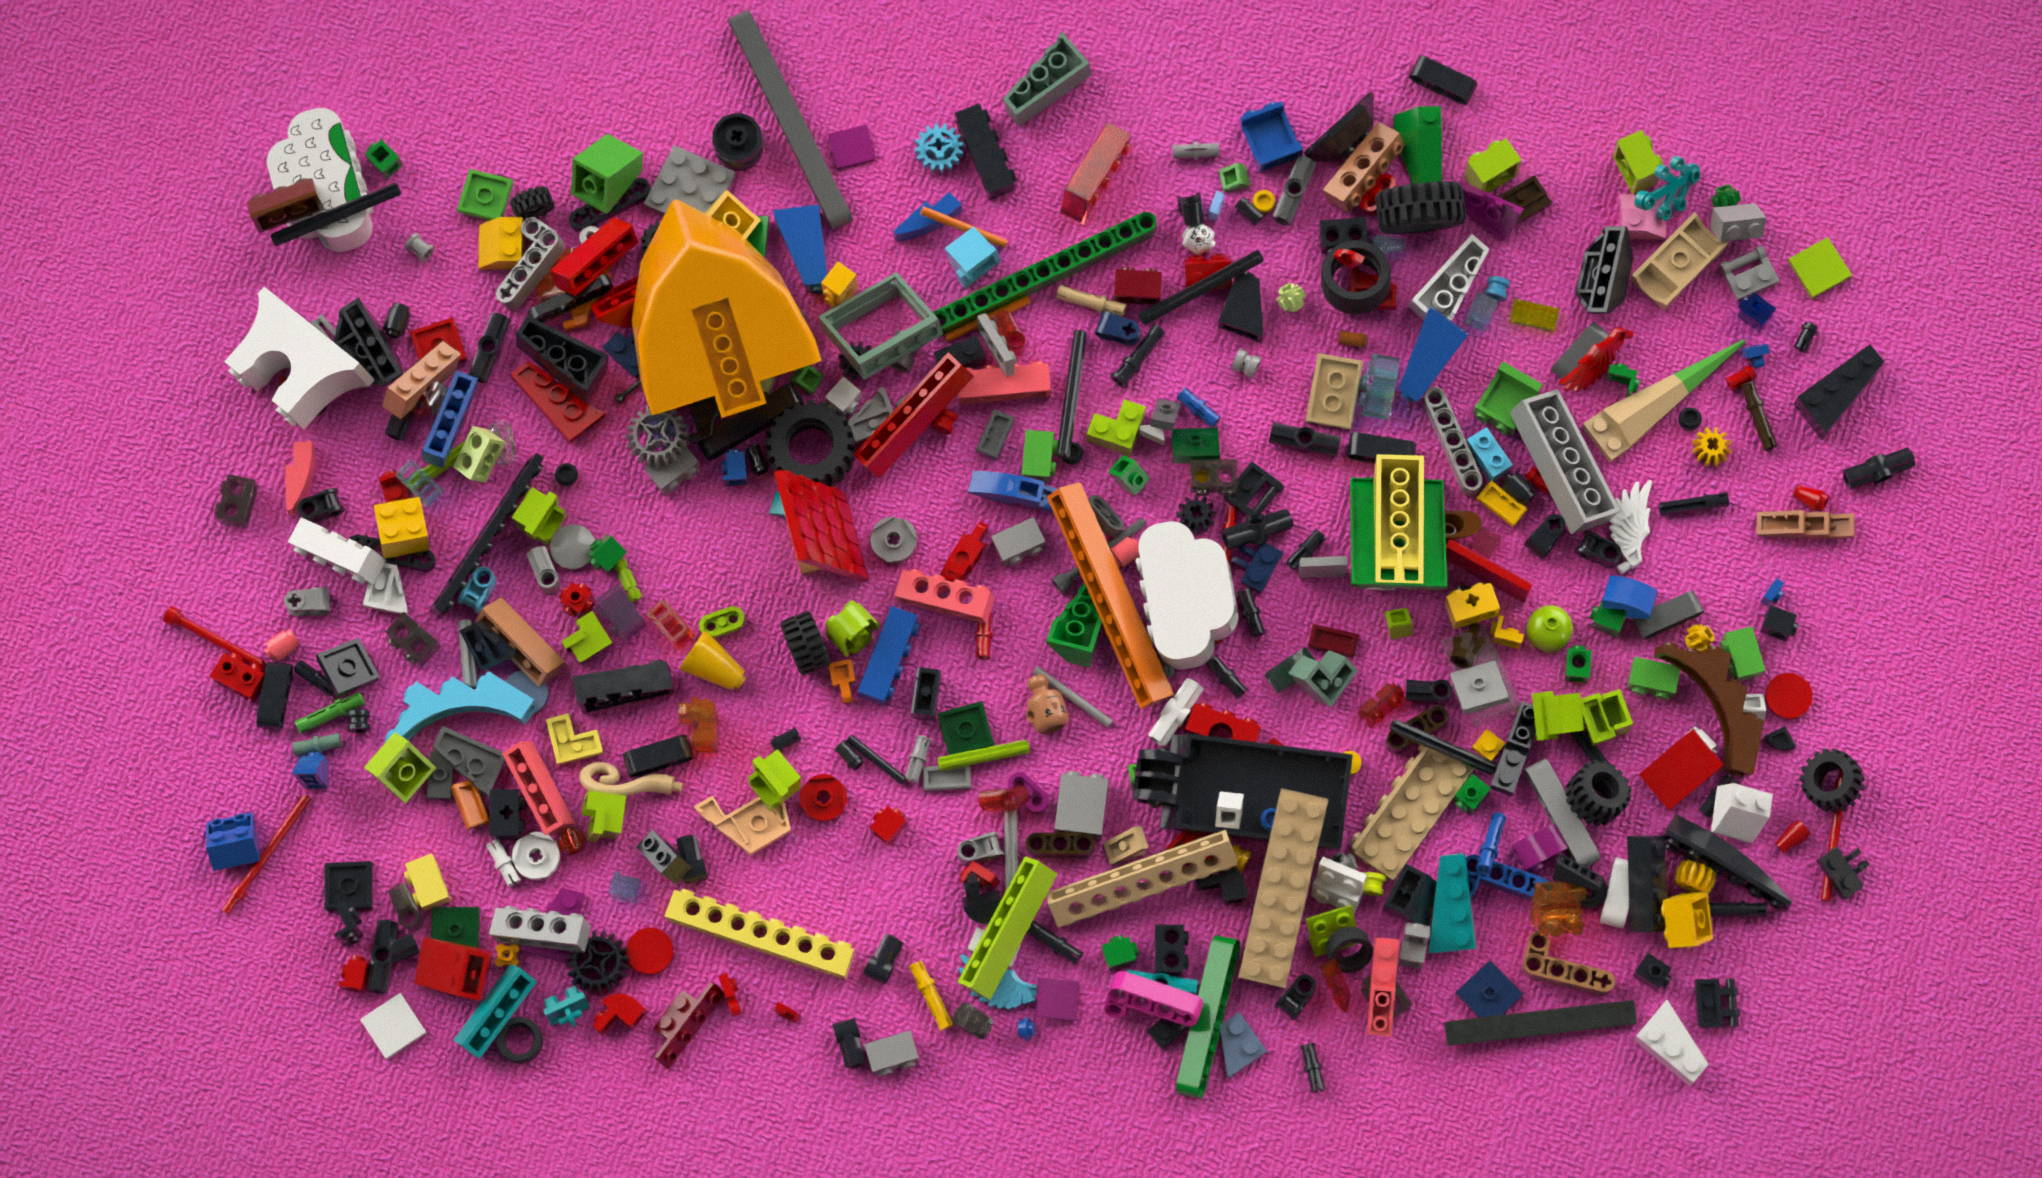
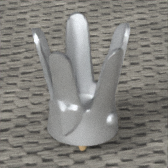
[418,381,448,415]

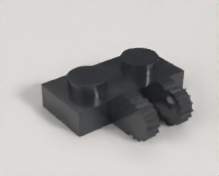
[1816,846,1870,900]

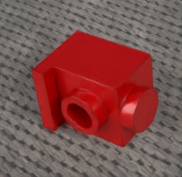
[338,955,370,993]

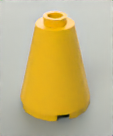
[679,631,746,690]

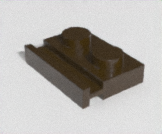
[1498,175,1553,227]

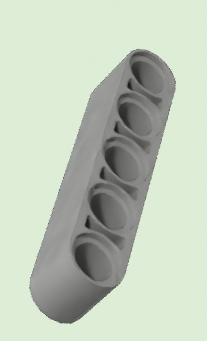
[1423,387,1482,496]
[1524,758,1601,867]

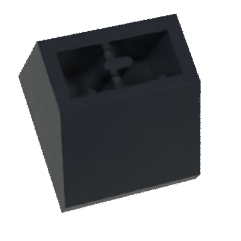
[1383,863,1437,926]

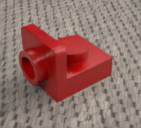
[378,470,410,503]
[960,861,1000,889]

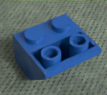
[206,812,260,871]

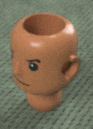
[1026,674,1069,734]

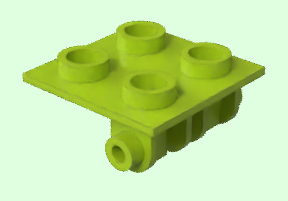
[1306,905,1359,957]

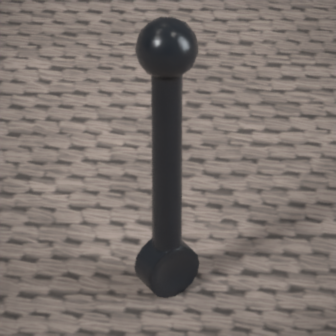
[615,380,641,403]

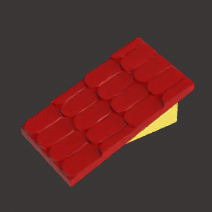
[774,470,869,581]

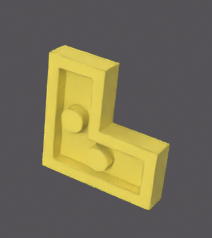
[546,713,604,766]

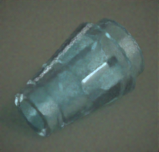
[1370,234,1406,255]

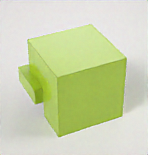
[512,487,567,546]
[561,611,612,664]
[1581,689,1633,745]
[1532,691,1584,741]
[747,749,801,811]
[581,791,626,842]

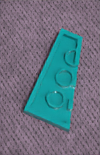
[1428,853,1477,953]

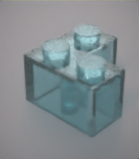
[1358,354,1400,420]

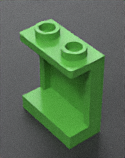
[1473,361,1543,436]

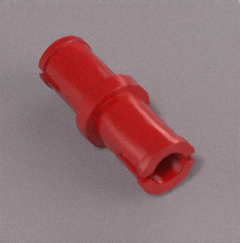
[974,612,993,660]

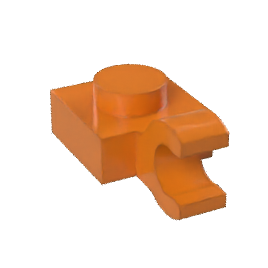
[829,659,856,703]

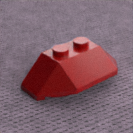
[591,275,639,328]

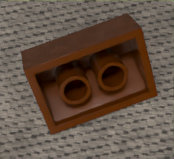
[247,178,325,233]

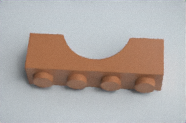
[382,341,461,419]

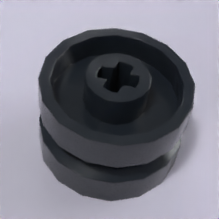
[712,113,764,171]

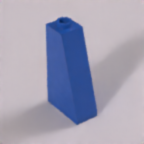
[773,205,827,294]
[1399,307,1469,403]

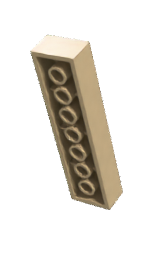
[1239,788,1328,988]

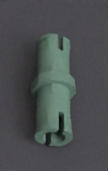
[292,733,342,757]

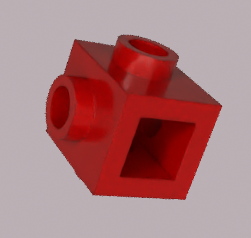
[559,582,595,618]

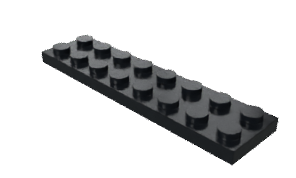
[429,453,544,616]

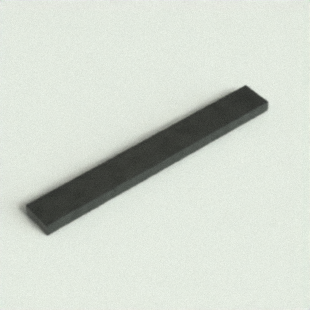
[1444,1000,1637,1046]

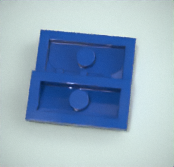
[1602,575,1657,619]

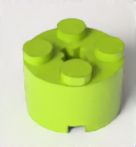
[825,600,880,656]

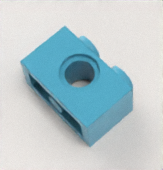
[1467,427,1513,482]

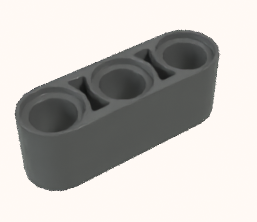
[1551,321,1609,379]
[1633,590,1704,640]

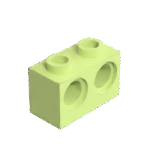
[453,426,505,483]

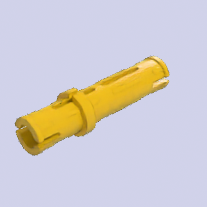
[909,960,954,1031]

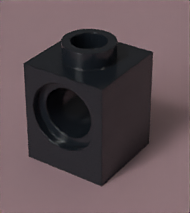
[1760,605,1799,642]

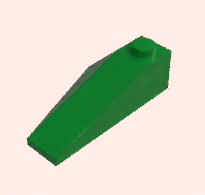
[1394,106,1442,184]
[1046,583,1103,668]

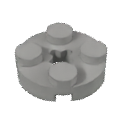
[871,517,917,564]

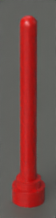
[163,606,265,668]

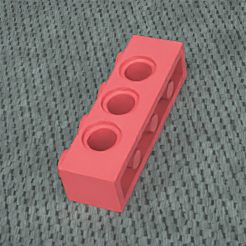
[894,569,995,624]

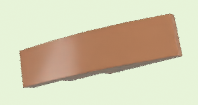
[1757,510,1855,539]

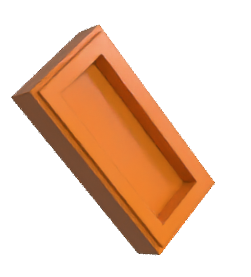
[451,781,490,830]

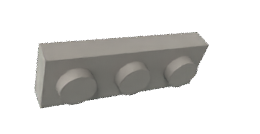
[977,313,1017,377]

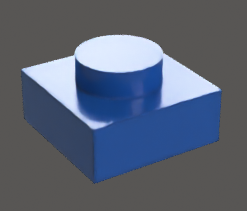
[1760,578,1784,607]

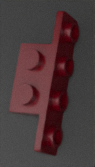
[653,981,725,1069]

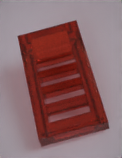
[646,598,695,650]

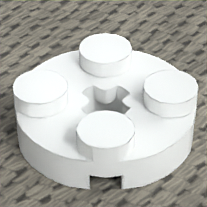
[512,832,560,880]

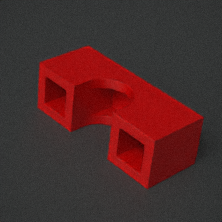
[1185,702,1261,742]

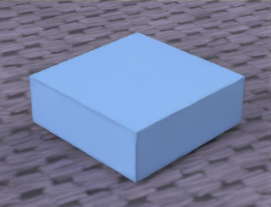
[1208,191,1225,221]

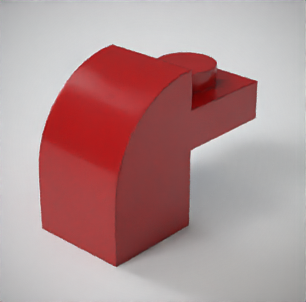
[593,994,648,1035]

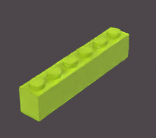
[958,856,1057,1000]

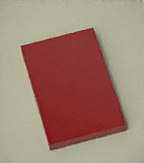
[1639,729,1724,811]

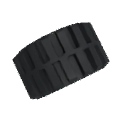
[781,611,830,676]
[1800,748,1865,813]
[1565,760,1631,826]

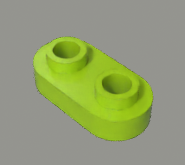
[699,606,745,638]

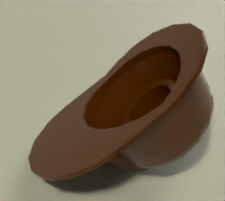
[1445,510,1482,545]

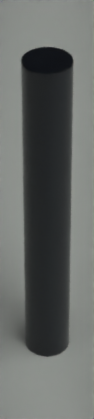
[846,734,906,785]

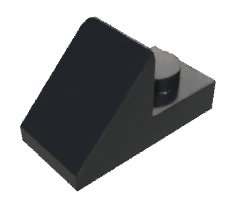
[1147,1018,1190,1050]

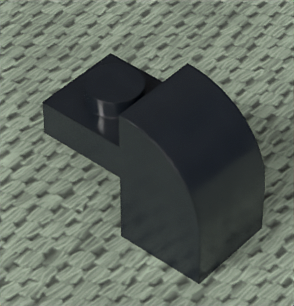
[1195,867,1248,906]
[962,872,1001,924]

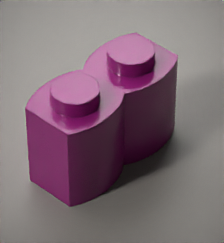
[1512,823,1568,873]

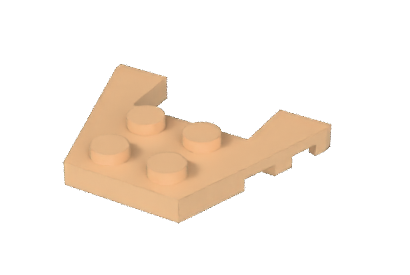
[694,796,791,856]

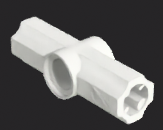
[1148,678,1204,747]

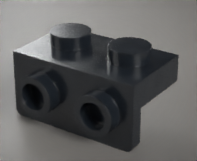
[333,902,364,946]

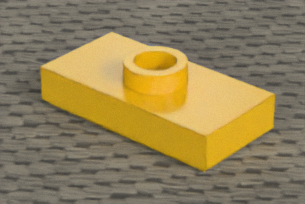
[1476,481,1528,528]

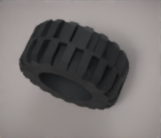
[1375,181,1466,235]
[765,400,855,487]

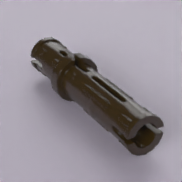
[1740,381,1778,451]

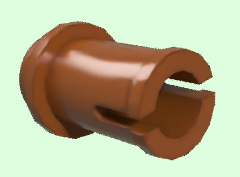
[1338,330,1368,350]

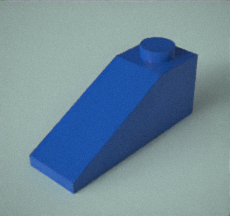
[293,752,329,789]

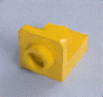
[1490,615,1524,649]

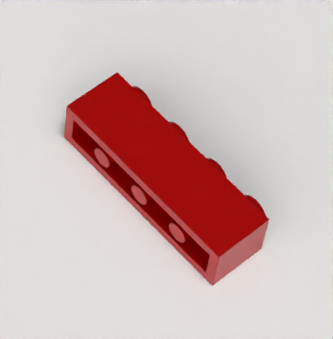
[550,217,638,296]

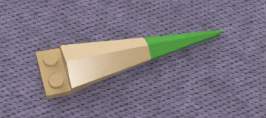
[1582,340,1745,463]

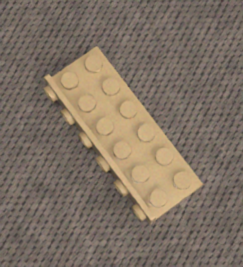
[1350,735,1475,882]

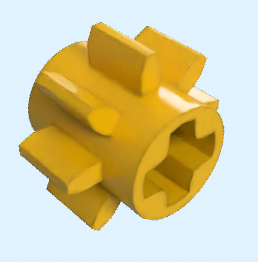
[1685,624,1715,651]

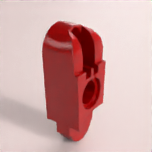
[940,521,989,582]

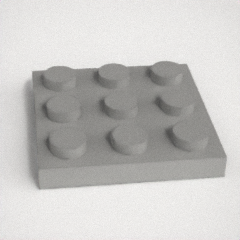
[644,145,736,215]

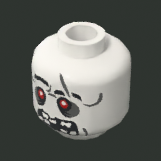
[1181,223,1216,255]

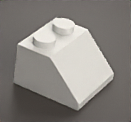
[1711,783,1773,843]

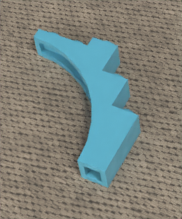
[384,671,539,744]

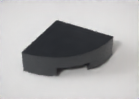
[1763,726,1796,751]

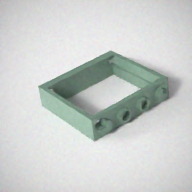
[819,272,943,380]

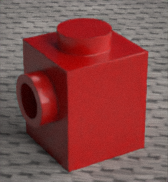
[869,806,907,846]

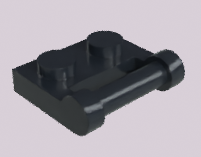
[1223,461,1285,517]

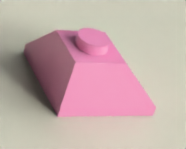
[1619,194,1666,240]

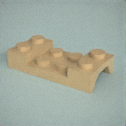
[1630,212,1729,311]

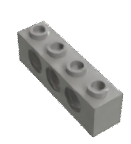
[489,906,591,953]

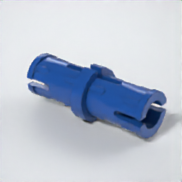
[1176,388,1221,428]

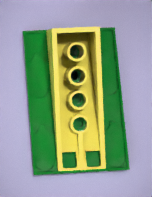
[1350,454,1447,591]

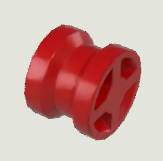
[930,409,958,435]

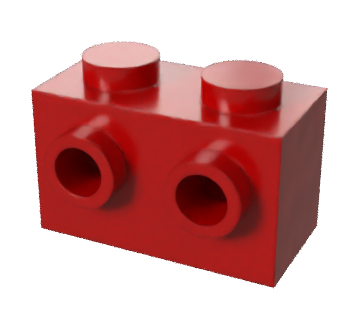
[209,652,265,703]

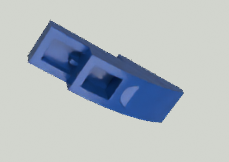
[968,471,1057,514]

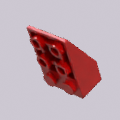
[414,937,494,1001]

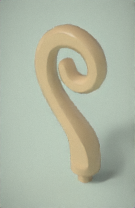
[579,762,683,796]

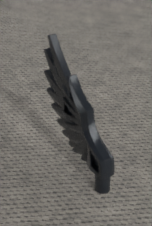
[688,396,721,445]

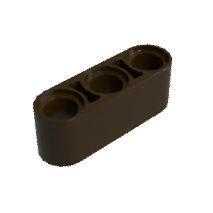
[1385,705,1449,754]
[1026,832,1095,858]

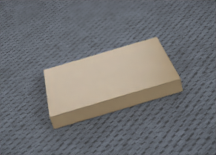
[1305,353,1363,430]

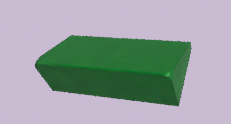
[746,216,770,259]

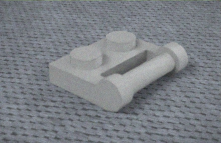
[1719,245,1780,302]

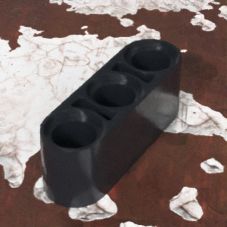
[1408,56,1478,105]
[1346,432,1417,463]
[256,661,293,730]
[622,735,694,778]

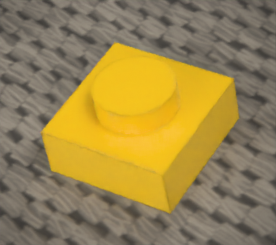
[1472,729,1505,761]

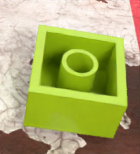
[1612,130,1663,194]
[1464,138,1522,193]
[364,732,436,803]

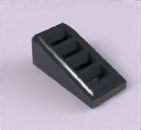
[1552,854,1604,891]

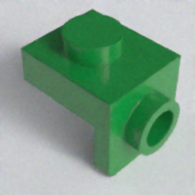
[1606,363,1640,398]

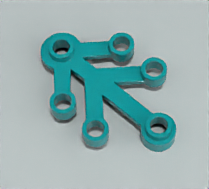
[1634,156,1701,221]

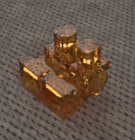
[678,697,720,753]
[1530,881,1587,937]

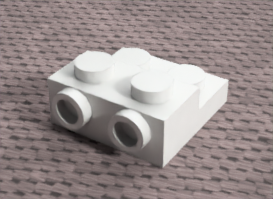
[1310,857,1367,914]

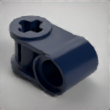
[1094,311,1141,346]

